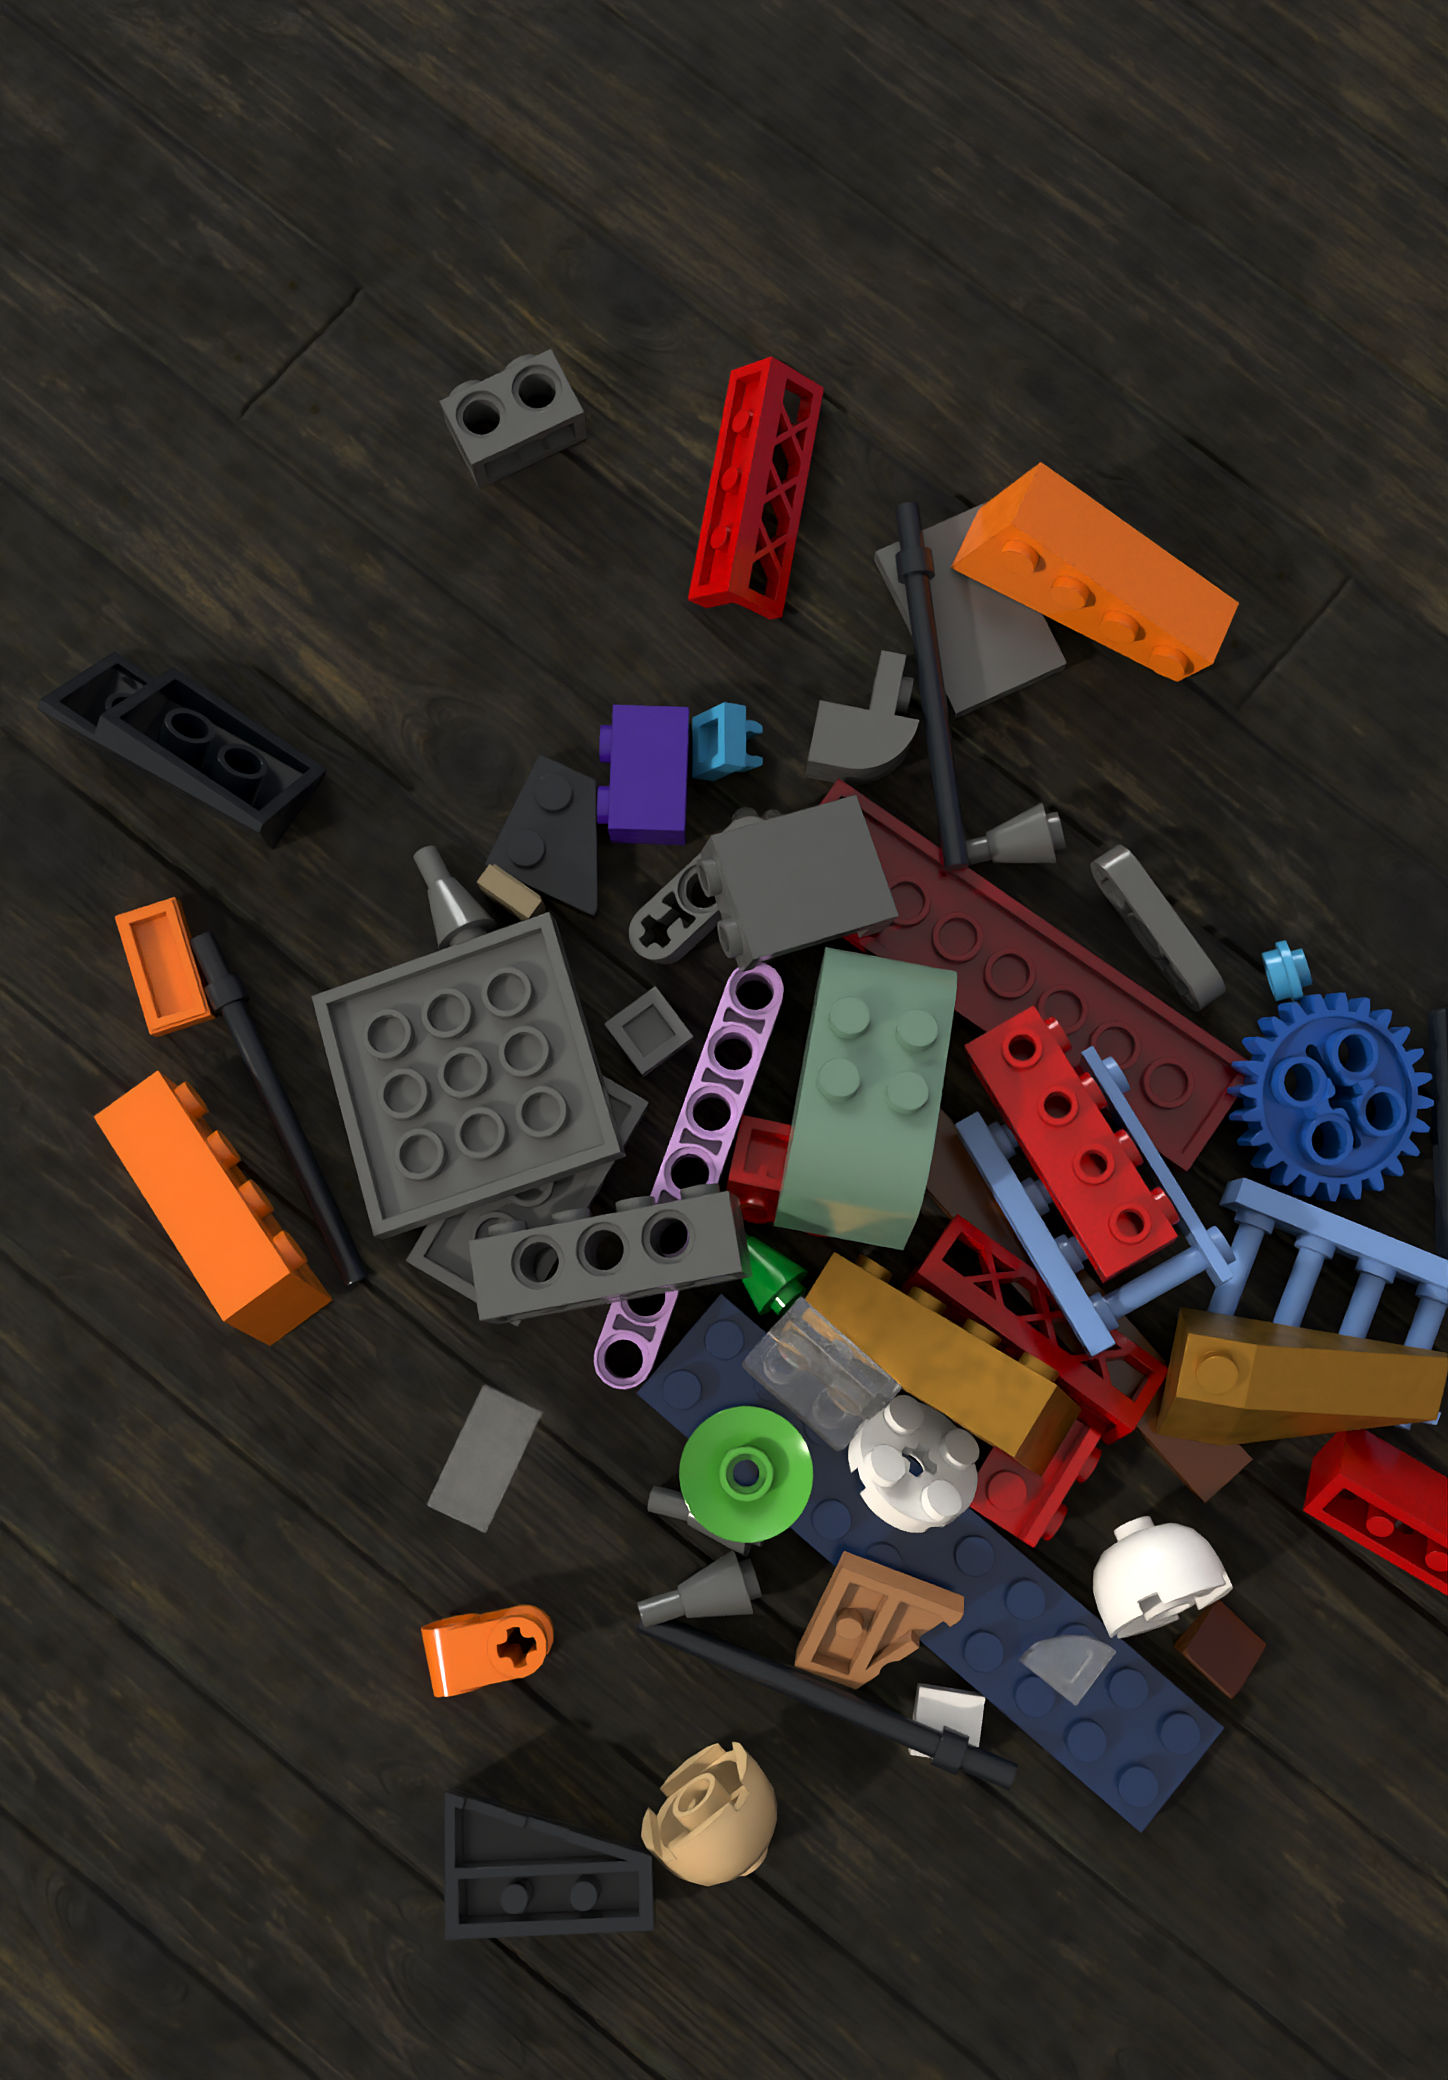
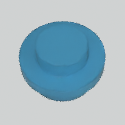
[1261,940,1312,1002]

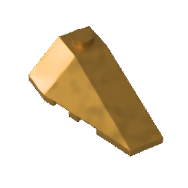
[1156,1307,1448,1446]

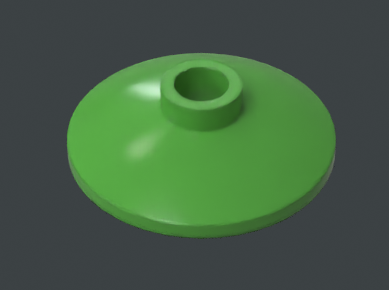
[679,1406,813,1543]

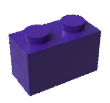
[597,704,690,845]

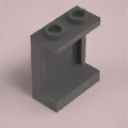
[697,795,899,972]

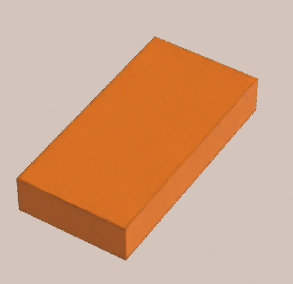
[115,897,216,1037]

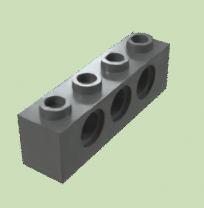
[468,1183,753,1324]

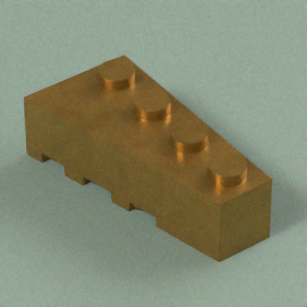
[793,1252,1082,1477]

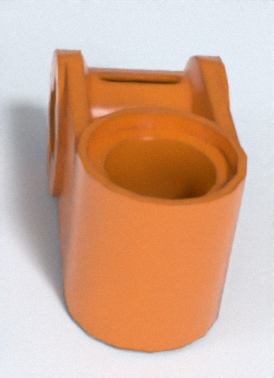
[421,1605,554,1697]

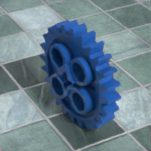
[1227,992,1434,1202]

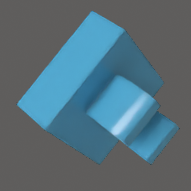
[692,702,763,781]

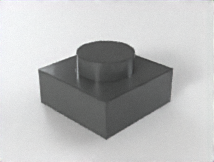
[604,986,694,1077]

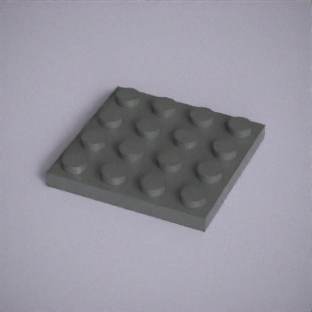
[311,912,626,1240]

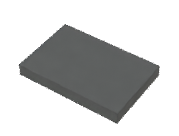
[874,502,1067,720]

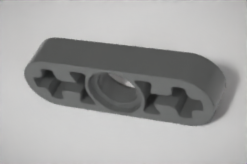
[629,816,765,965]
[1090,844,1226,1012]

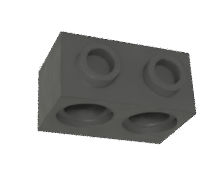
[439,349,587,489]

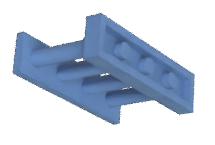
[955,1046,1236,1359]
[1175,1178,1448,1431]

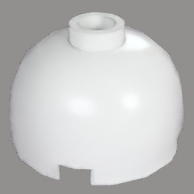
[1093,1516,1233,1639]

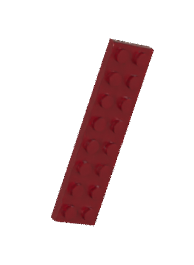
[820,778,1248,1173]

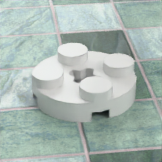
[848,1395,980,1533]

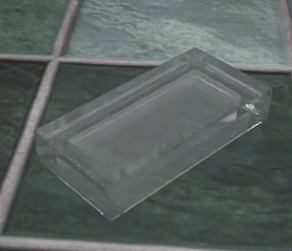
[427,1384,544,1533]

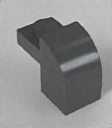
[805,650,919,785]

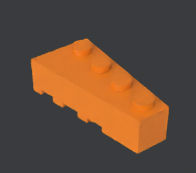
[950,462,1239,682]
[93,1071,333,1346]

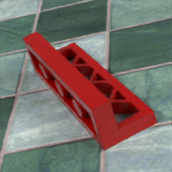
[688,356,824,620]
[899,1214,1168,1445]

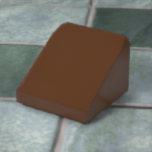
[1173,1600,1267,1700]

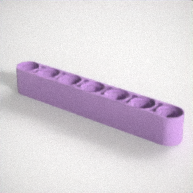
[593,962,784,1390]

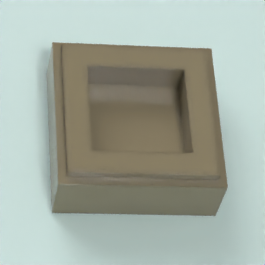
[477,864,547,921]

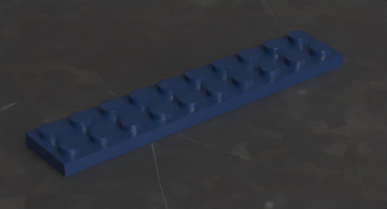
[637,1294,1224,1833]

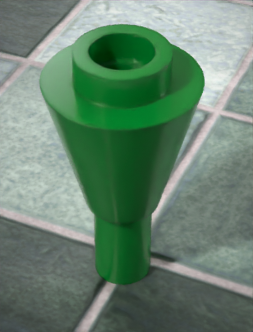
[741,1232,808,1316]

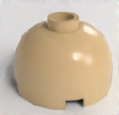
[641,1742,777,1886]

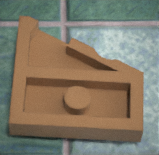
[794,1551,964,1690]

